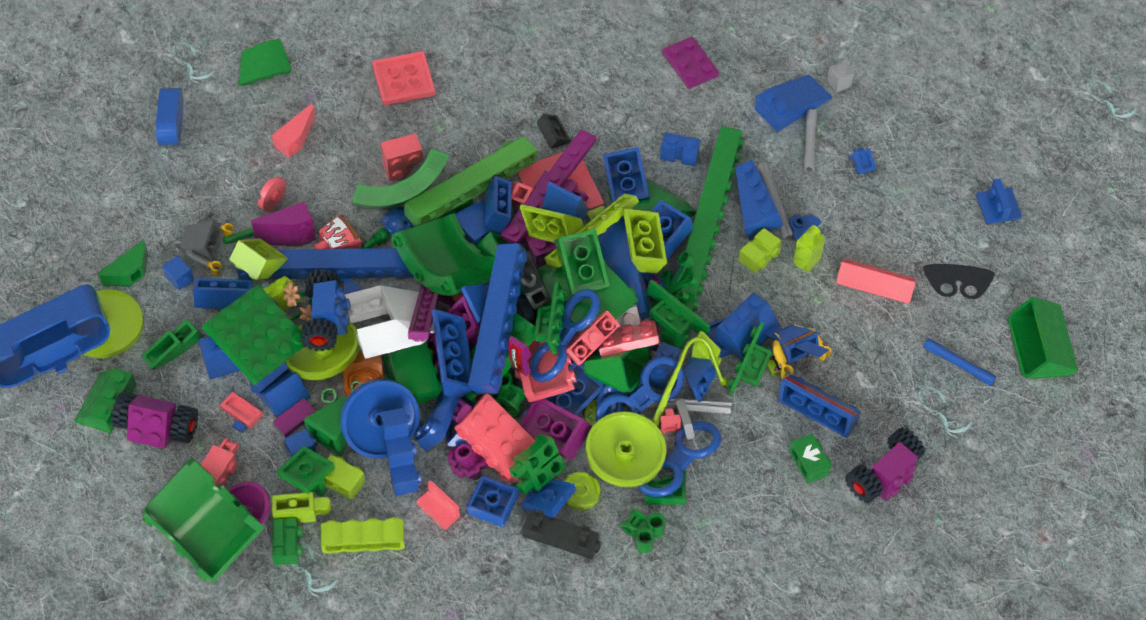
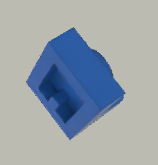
[848,147,876,175]

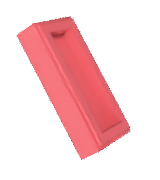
[220,392,263,429]

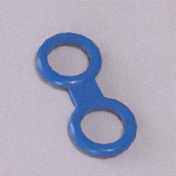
[530,289,600,382]
[595,356,684,422]
[637,421,721,497]

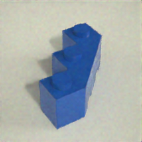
[380,408,422,496]

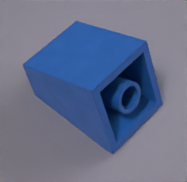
[198,336,241,380]

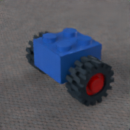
[301,269,351,351]

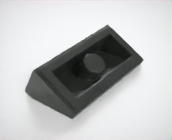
[537,114,571,149]

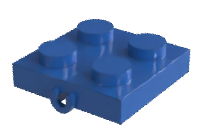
[520,479,576,518]

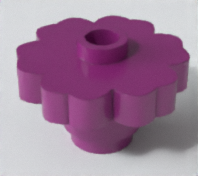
[448,444,488,479]

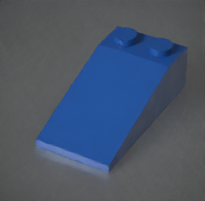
[754,74,832,132]
[522,362,605,417]

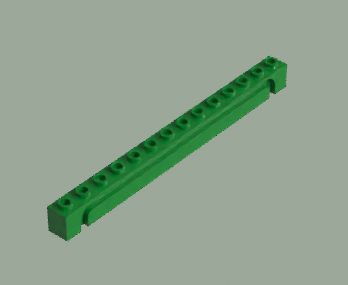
[661,126,745,349]

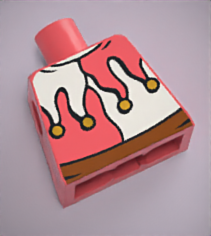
[313,214,362,249]

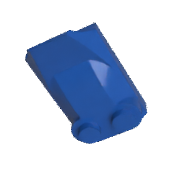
[414,383,460,451]

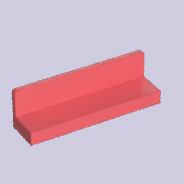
[836,259,917,303]

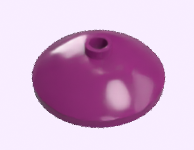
[228,481,270,525]

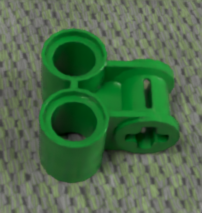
[489,371,527,412]
[620,509,666,553]

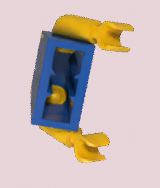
[772,324,831,379]

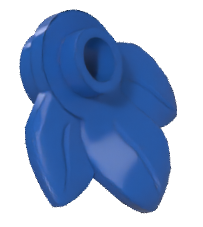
[789,215,822,241]

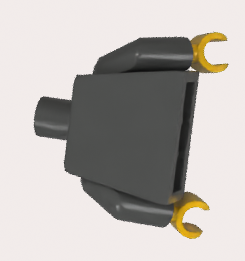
[175,219,233,276]

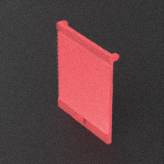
[517,152,605,211]

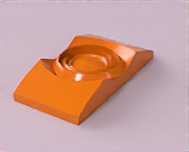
[343,352,383,397]

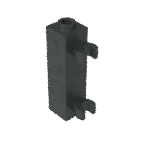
[520,247,551,309]
[522,510,602,559]

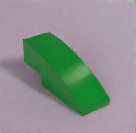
[141,319,204,370]

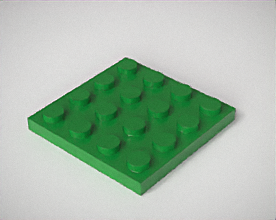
[202,284,305,386]

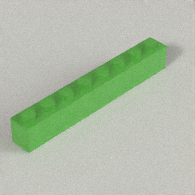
[404,137,538,226]

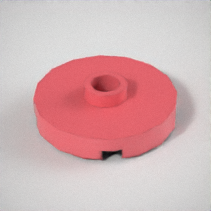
[258,176,286,212]

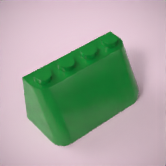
[1008,297,1078,379]
[382,340,442,406]
[583,346,652,393]

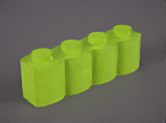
[321,517,405,553]

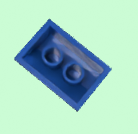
[714,292,780,361]

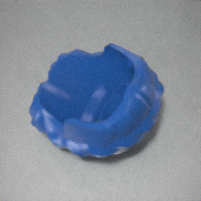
[381,207,415,234]

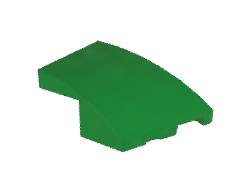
[237,39,292,87]

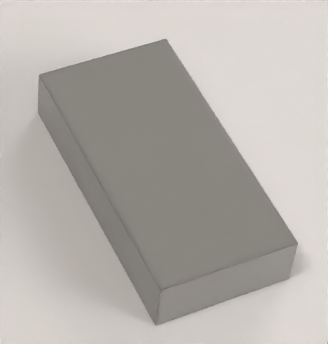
[676,399,695,440]

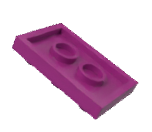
[662,36,719,89]

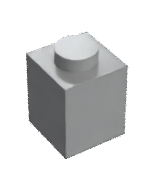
[827,61,854,93]

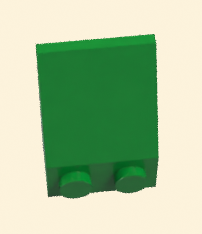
[554,229,610,295]

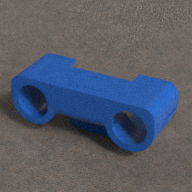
[0,284,110,388]

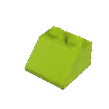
[229,238,288,280]

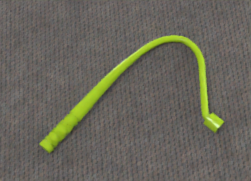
[652,337,730,427]

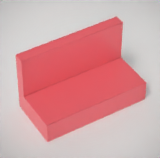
[417,481,460,530]

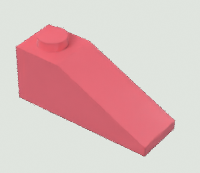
[272,104,316,158]

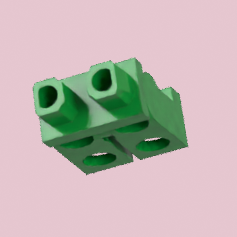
[509,434,566,494]

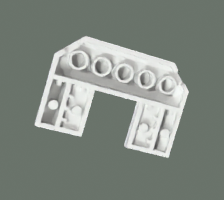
[345,285,435,359]

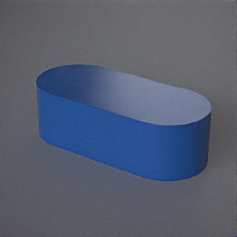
[156,88,184,145]

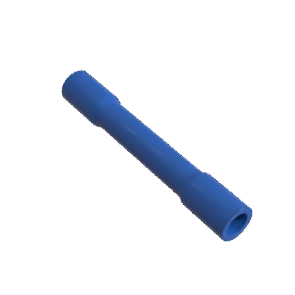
[923,338,997,386]

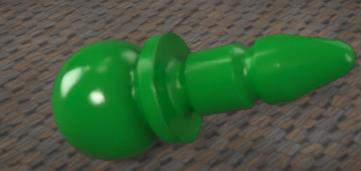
[364,228,390,249]

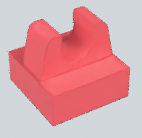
[660,408,681,433]

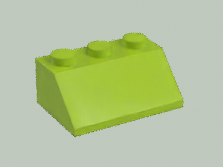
[519,204,584,243]
[623,209,667,274]

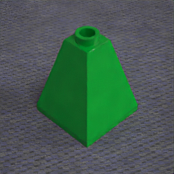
[304,396,348,457]

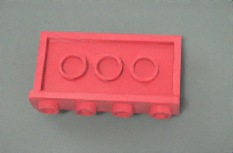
[455,393,536,483]

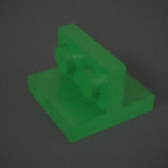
[277,446,335,497]

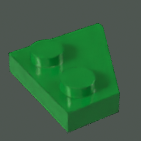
[645,470,686,505]

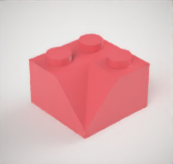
[381,133,423,182]

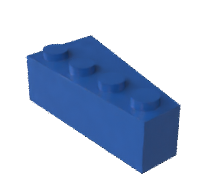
[735,159,783,241]

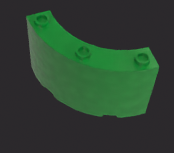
[352,149,449,210]
[391,213,495,296]
[520,259,639,336]
[141,457,264,584]

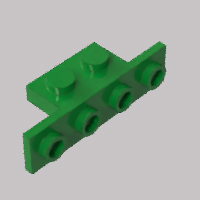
[646,280,711,338]
[534,281,567,354]
[727,322,773,396]

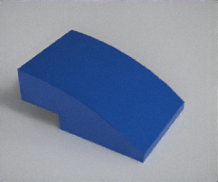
[456,200,514,246]

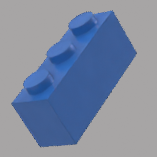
[485,176,512,233]
[193,278,254,309]

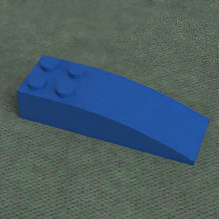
[598,215,651,320]

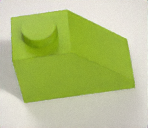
[692,331,722,368]

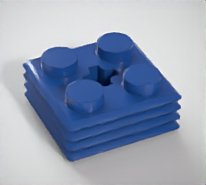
[466,475,519,527]

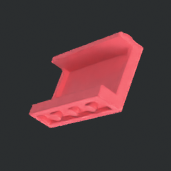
[520,339,576,403]

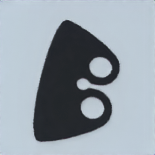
[923,264,995,299]

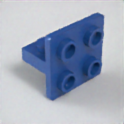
[976,178,1022,224]

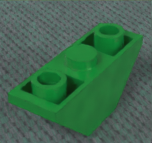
[97,241,148,286]

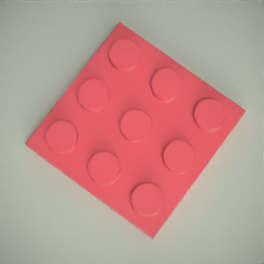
[372,51,436,106]
[599,320,659,356]

